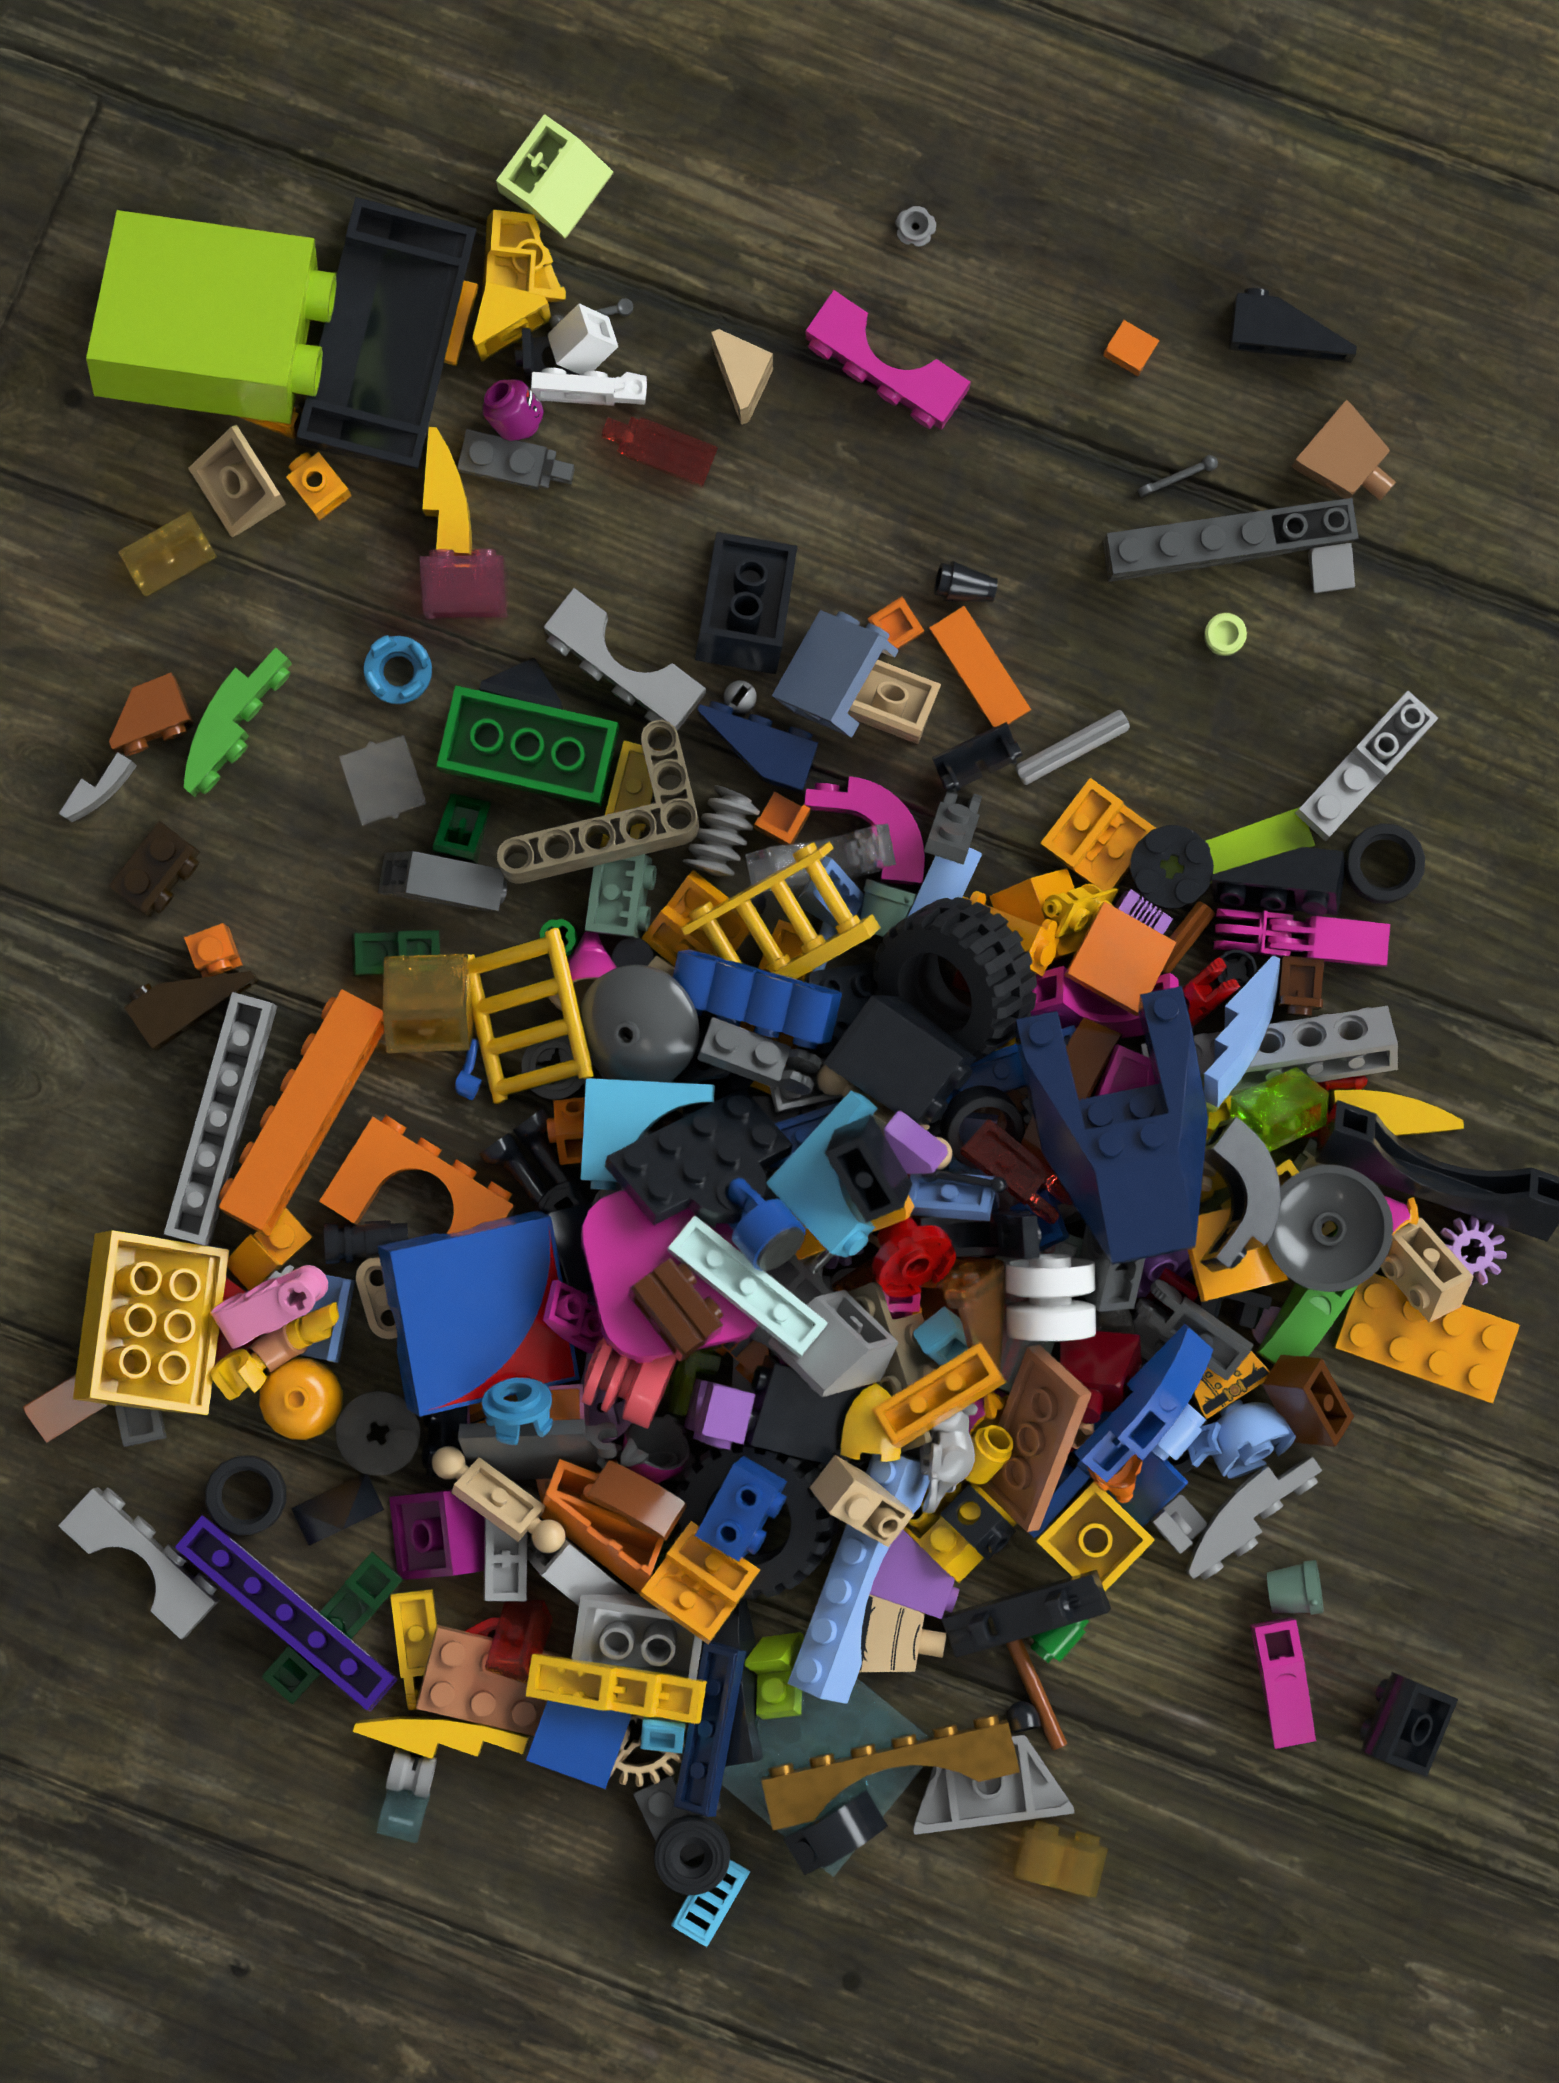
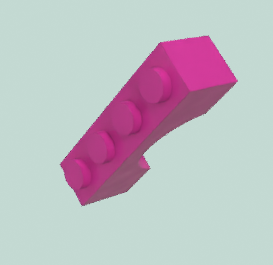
[806,290,971,430]

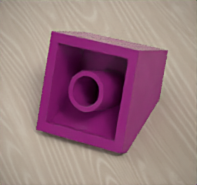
[389,1489,485,1580]

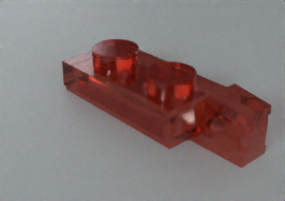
[602,417,718,488]

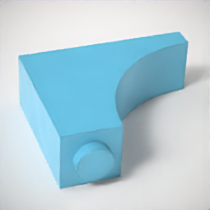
[581,1078,715,1190]
[766,1091,878,1258]

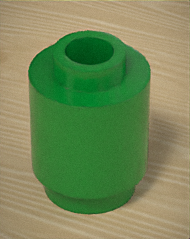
[1030,1619,1090,1663]

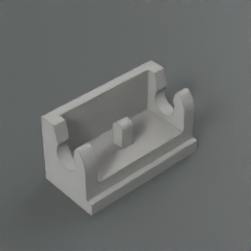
[484,1518,527,1601]

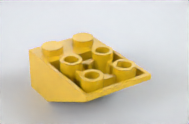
[903,1479,1017,1583]

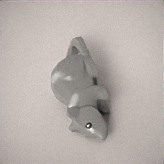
[920,1403,978,1513]

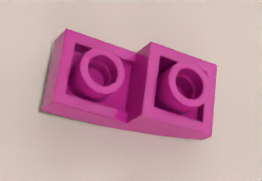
[543,1280,603,1354]

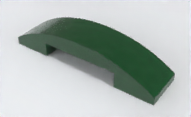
[261,1551,404,1704]

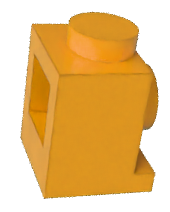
[286,452,352,521]

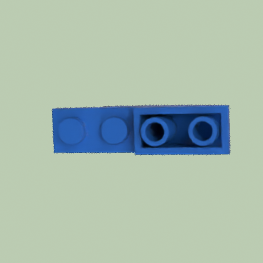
[1074,1324,1214,1482]

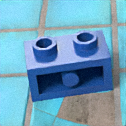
[695,1456,787,1562]

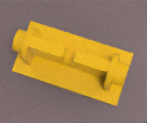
[1043,884,1119,938]

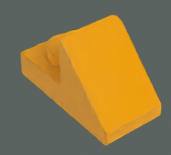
[227,1207,314,1291]

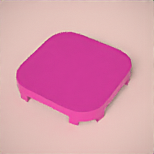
[581,1190,764,1363]

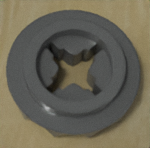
[521,1035,585,1100]

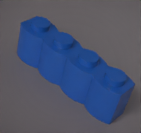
[673,950,842,1049]

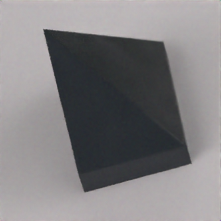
[479,658,563,710]
[291,1472,385,1546]

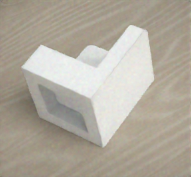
[548,304,618,376]

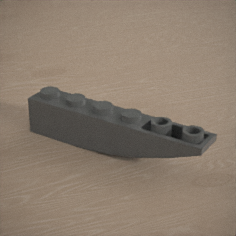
[1102,498,1359,582]

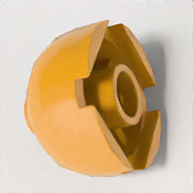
[259,1357,343,1440]

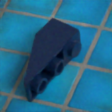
[698,701,818,794]

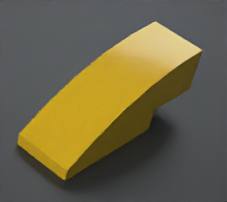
[422,427,472,560]
[1330,1090,1464,1136]

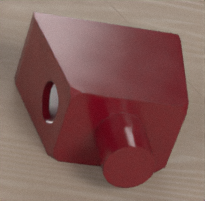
[1060,1331,1142,1424]

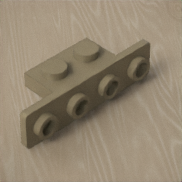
[848,1281,939,1453]

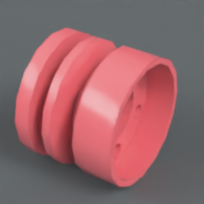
[581,1337,677,1429]

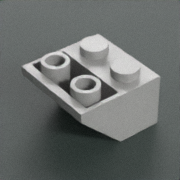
[768,1290,899,1397]

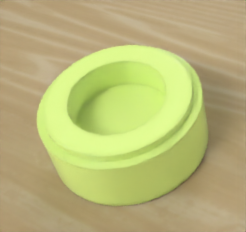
[1204,613,1247,656]

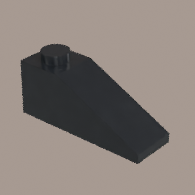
[1229,288,1357,363]

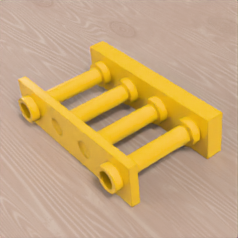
[681,841,881,979]

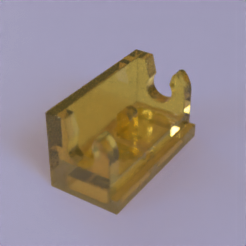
[118,511,217,597]

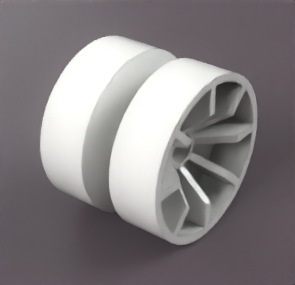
[1005,1254,1096,1341]

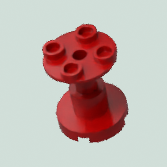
[872,1174,956,1298]

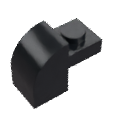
[783,1790,888,1875]

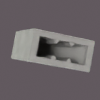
[527,1536,633,1606]

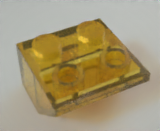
[383,954,474,1053]

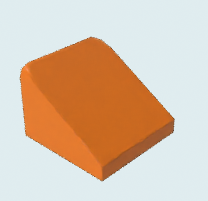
[1103,320,1159,376]

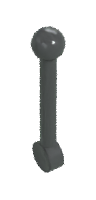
[549,298,633,329]
[1137,455,1218,498]

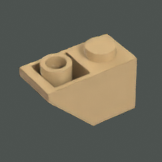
[810,1455,914,1547]

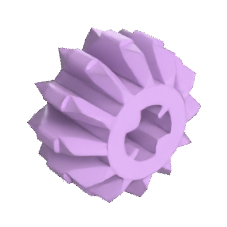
[1440,1216,1507,1286]

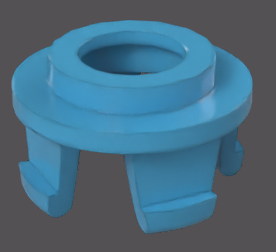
[364,635,432,704]
[482,1377,553,1445]

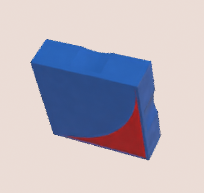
[378,1211,580,1416]

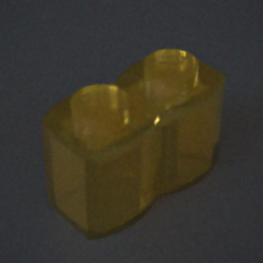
[1012,1820,1108,1898]

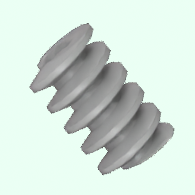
[683,785,760,877]

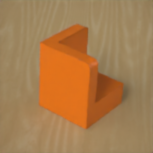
[754,791,811,849]

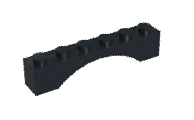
[1315,1100,1559,1242]

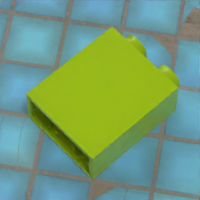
[86,210,336,424]

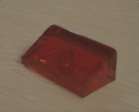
[485,1600,552,1684]

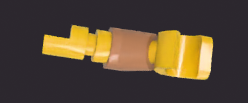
[211,1302,339,1400]

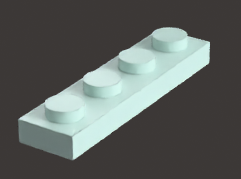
[667,1216,828,1358]

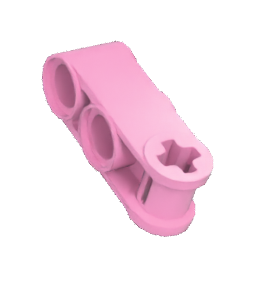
[210,1265,328,1349]

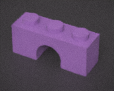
[684,1378,755,1450]

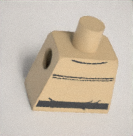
[859,1594,946,1672]

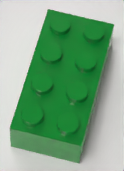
[437,685,620,808]

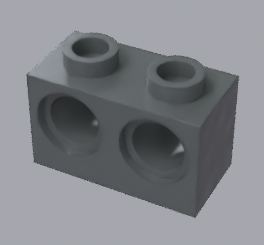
[1079,1225,1145,1312]

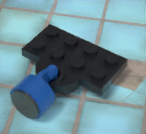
[605,1087,805,1271]

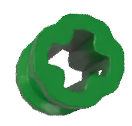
[539,919,578,957]

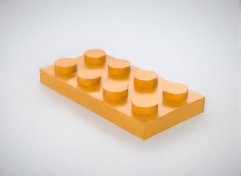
[1333,1273,1520,1404]

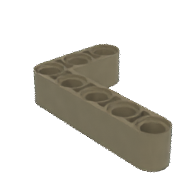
[497,720,699,884]

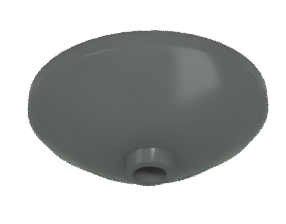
[579,964,699,1082]
[1267,1165,1393,1292]

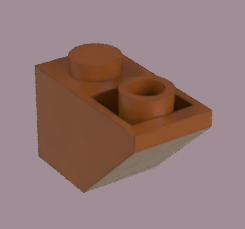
[109,673,194,756]

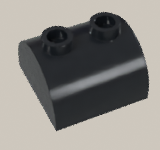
[1360,1672,1458,1777]

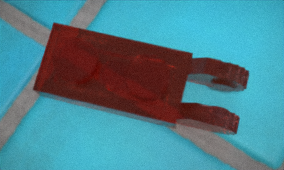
[960,1119,1073,1225]

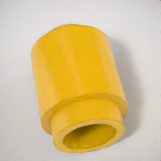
[965,1425,1013,1484]

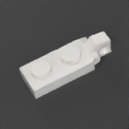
[531,368,647,406]

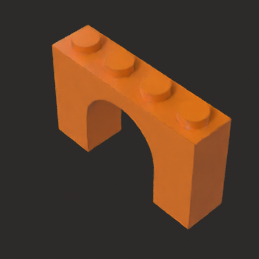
[319,1115,516,1234]

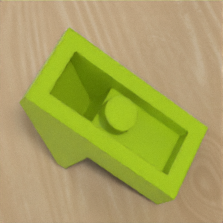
[744,1632,804,1720]

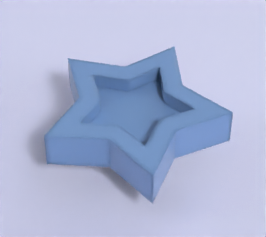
[1186,1422,1222,1467]

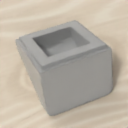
[1308,543,1355,593]

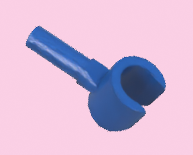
[455,1039,482,1100]

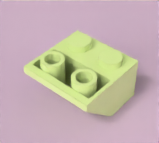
[496,114,613,239]

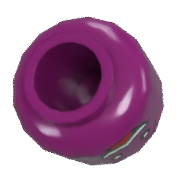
[482,379,544,441]

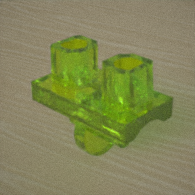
[664,1350,721,1416]

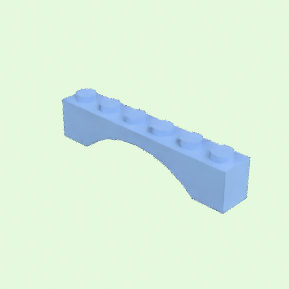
[788,1453,930,1704]

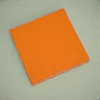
[1064,901,1177,1016]

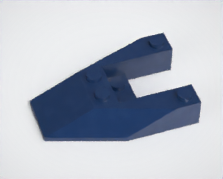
[1015,986,1208,1265]

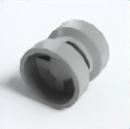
[386,1748,437,1799]

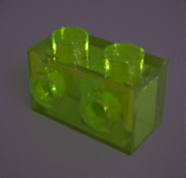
[1230,1067,1329,1152]

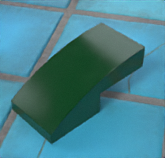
[352,930,440,976]

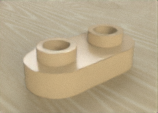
[356,1257,397,1339]

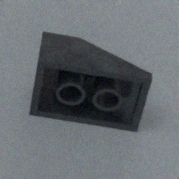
[695,532,798,674]

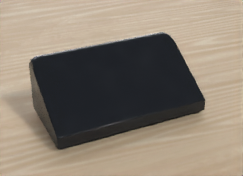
[547,1203,593,1293]

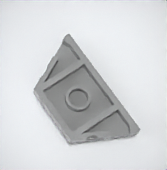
[913,1734,1075,1835]

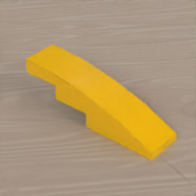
[526,1654,707,1724]
[353,1716,530,1759]

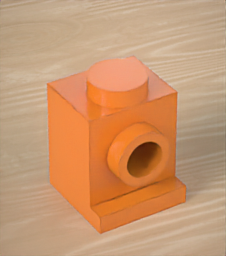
[184,923,243,977]

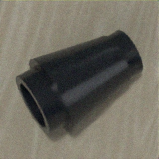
[934,561,998,602]

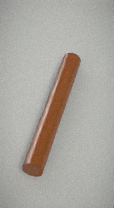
[1006,1639,1067,1750]

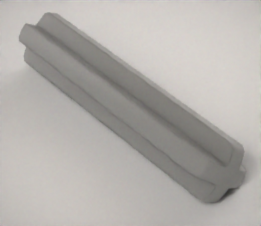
[1015,710,1130,785]

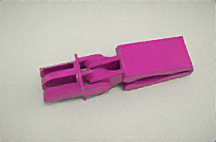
[1213,908,1391,967]

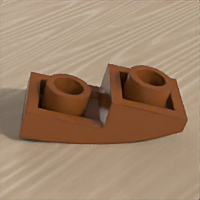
[588,1460,687,1541]

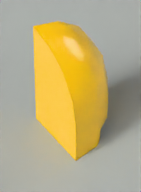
[840,1383,901,1462]

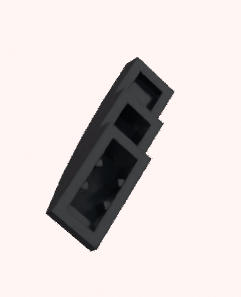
[711,1598,763,1767]

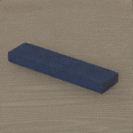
[673,1641,746,1817]

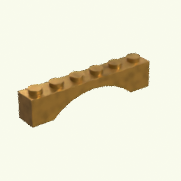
[761,1714,1020,1830]

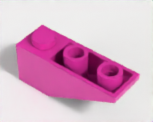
[1250,1617,1316,1749]

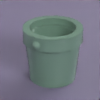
[860,879,918,937]
[1267,1560,1324,1615]

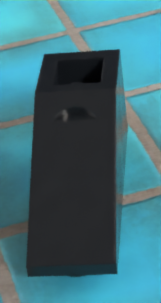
[1211,847,1346,916]

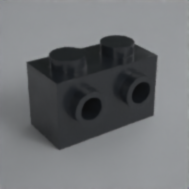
[825,1114,913,1223]

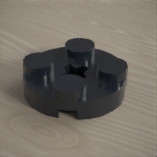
[1129,825,1214,909]

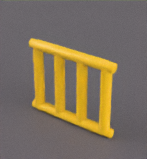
[460,928,594,1104]

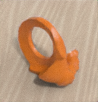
[1087,1454,1143,1503]

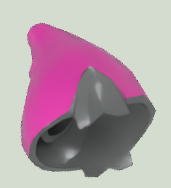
[621,1414,690,1484]

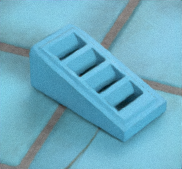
[671,1859,750,1947]

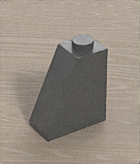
[378,851,507,911]

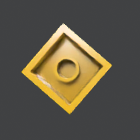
[1034,1479,1155,1591]

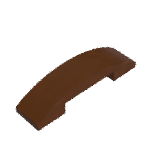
[1013,1018,1122,1185]

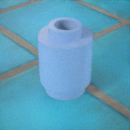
[1152,1404,1206,1462]

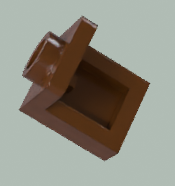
[1277,956,1324,1016]

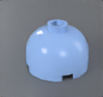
[1212,1400,1296,1479]

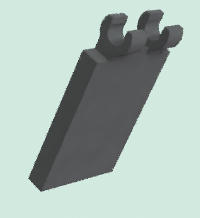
[458,1419,623,1480]

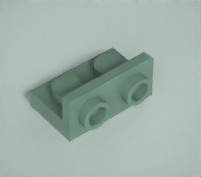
[585,848,657,939]

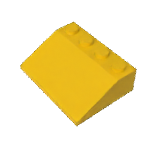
[73,1230,229,1415]

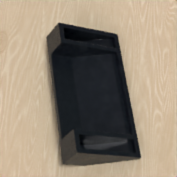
[295,197,476,469]

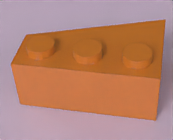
[541,1459,664,1594]

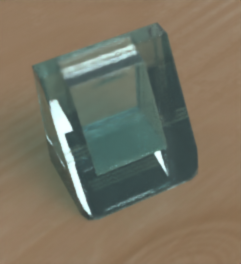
[377,1789,430,1843]

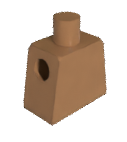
[1291,400,1396,501]

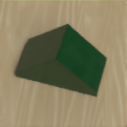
[433,793,491,864]

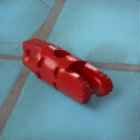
[1182,957,1240,1028]

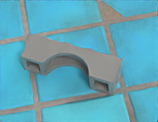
[544,588,706,731]
[58,1487,220,1640]

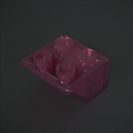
[420,549,508,619]

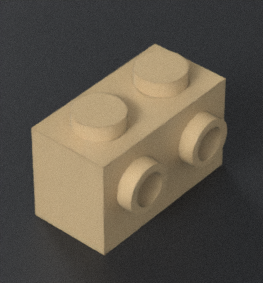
[1381,1218,1474,1322]

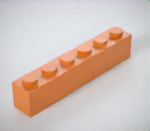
[219,989,391,1237]

